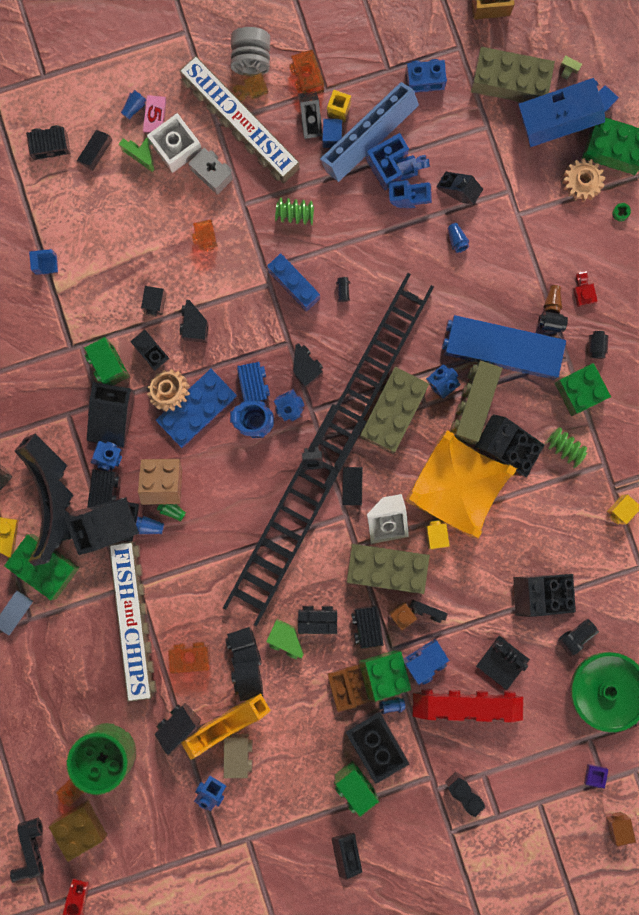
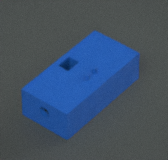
[519,78,605,147]

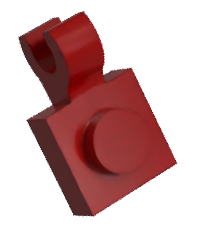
[574,271,598,307]

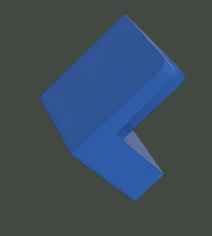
[322,119,342,148]
[29,249,58,275]

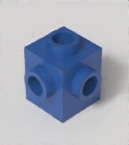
[426,364,461,399]
[274,389,304,422]
[90,441,122,471]
[194,776,226,812]

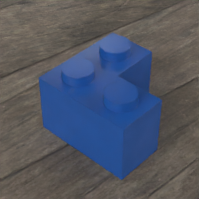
[366,133,409,191]
[403,639,449,685]

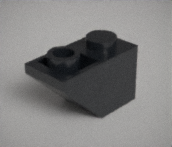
[436,171,483,205]
[180,300,209,343]
[130,330,170,371]
[293,343,323,389]

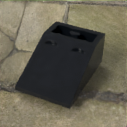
[86,382,135,447]
[474,414,545,478]
[65,497,139,555]
[513,574,576,617]

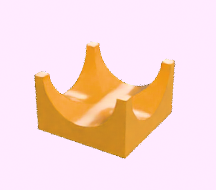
[405,430,516,538]

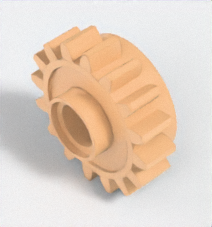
[562,158,605,202]
[147,369,190,412]

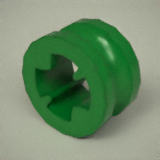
[612,203,631,222]

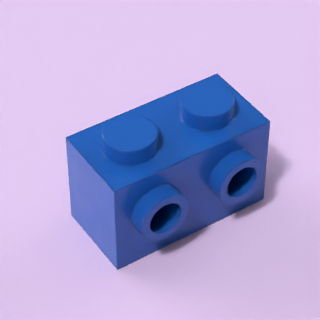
[406,59,447,93]

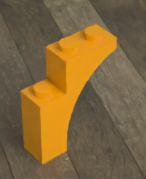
[181,694,271,760]

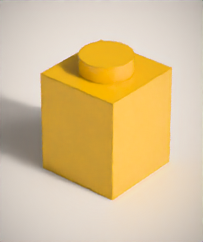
[327,89,351,122]
[607,494,639,525]
[425,520,450,549]

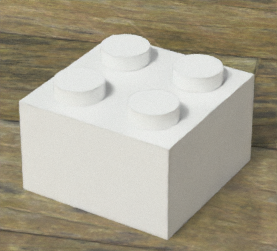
[147,113,202,173]

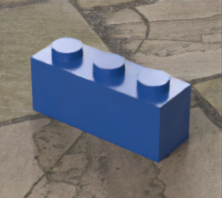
[267,253,320,312]

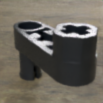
[10,817,44,883]

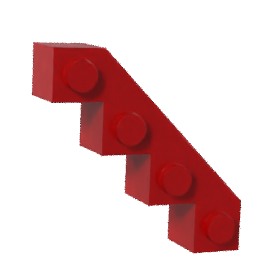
[413,689,524,723]

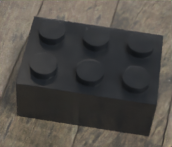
[345,708,410,785]

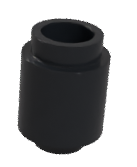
[538,311,568,333]
[588,331,609,359]

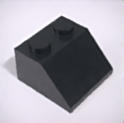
[155,703,201,755]

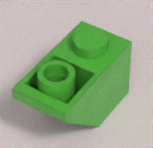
[266,619,304,659]

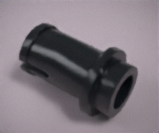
[336,277,351,302]

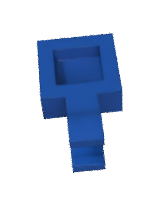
[396,155,430,180]

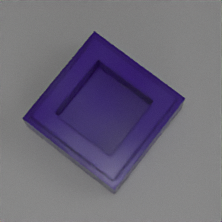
[584,764,609,789]

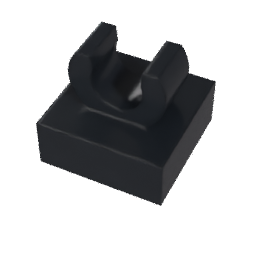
[302,447,323,470]

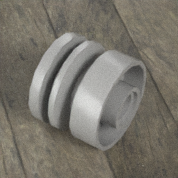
[231,27,270,76]

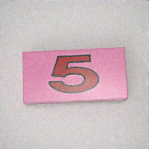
[143,95,167,134]

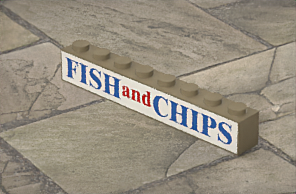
[180,56,300,184]
[109,542,157,702]

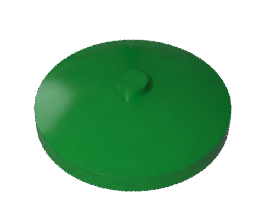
[570,652,639,732]

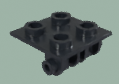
[476,636,530,690]

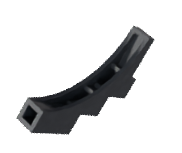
[14,433,74,566]

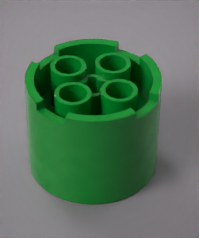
[67,723,136,795]

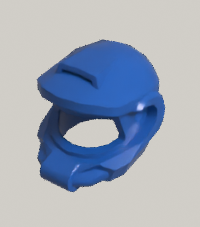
[230,401,274,438]

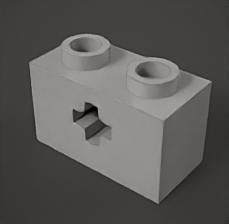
[188,148,233,195]

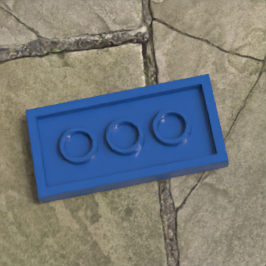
[156,369,238,448]

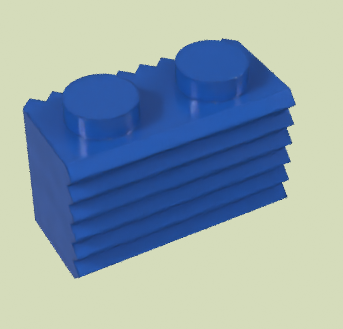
[237,362,270,402]

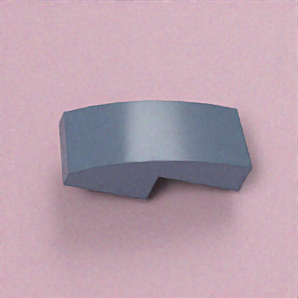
[0,591,33,636]

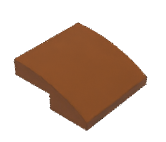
[327,664,374,712]

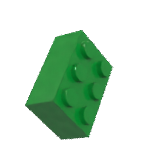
[581,117,639,175]
[4,534,80,600]

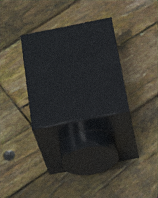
[141,286,167,317]

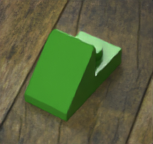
[119,137,154,172]

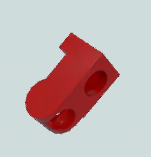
[63,879,89,915]

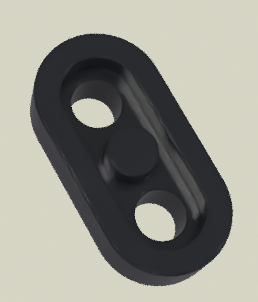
[409,599,448,623]

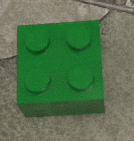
[84,337,130,385]
[554,363,611,416]
[358,650,411,702]
[334,761,379,817]

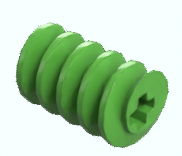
[275,198,314,225]
[544,427,587,468]

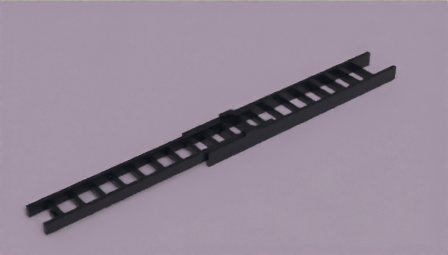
[223,273,434,627]

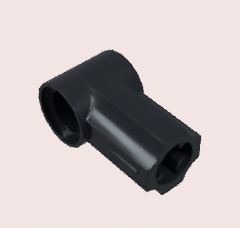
[558,619,599,656]

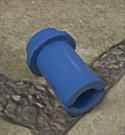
[379,697,405,714]

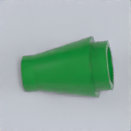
[157,504,186,522]

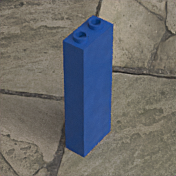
[442,315,567,380]

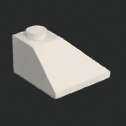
[367,494,409,544]

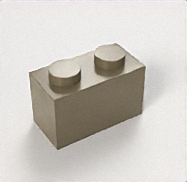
[224,734,253,778]

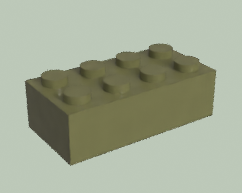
[471,47,555,102]
[450,360,502,445]
[360,367,429,454]
[346,544,430,594]

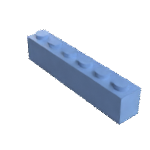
[320,82,419,182]

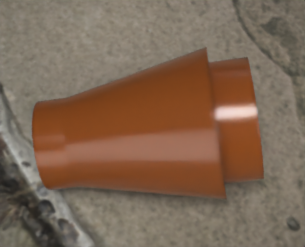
[543,285,562,313]

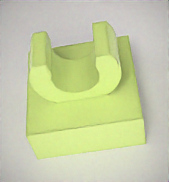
[561,55,582,79]

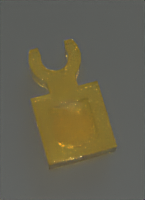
[233,74,268,102]

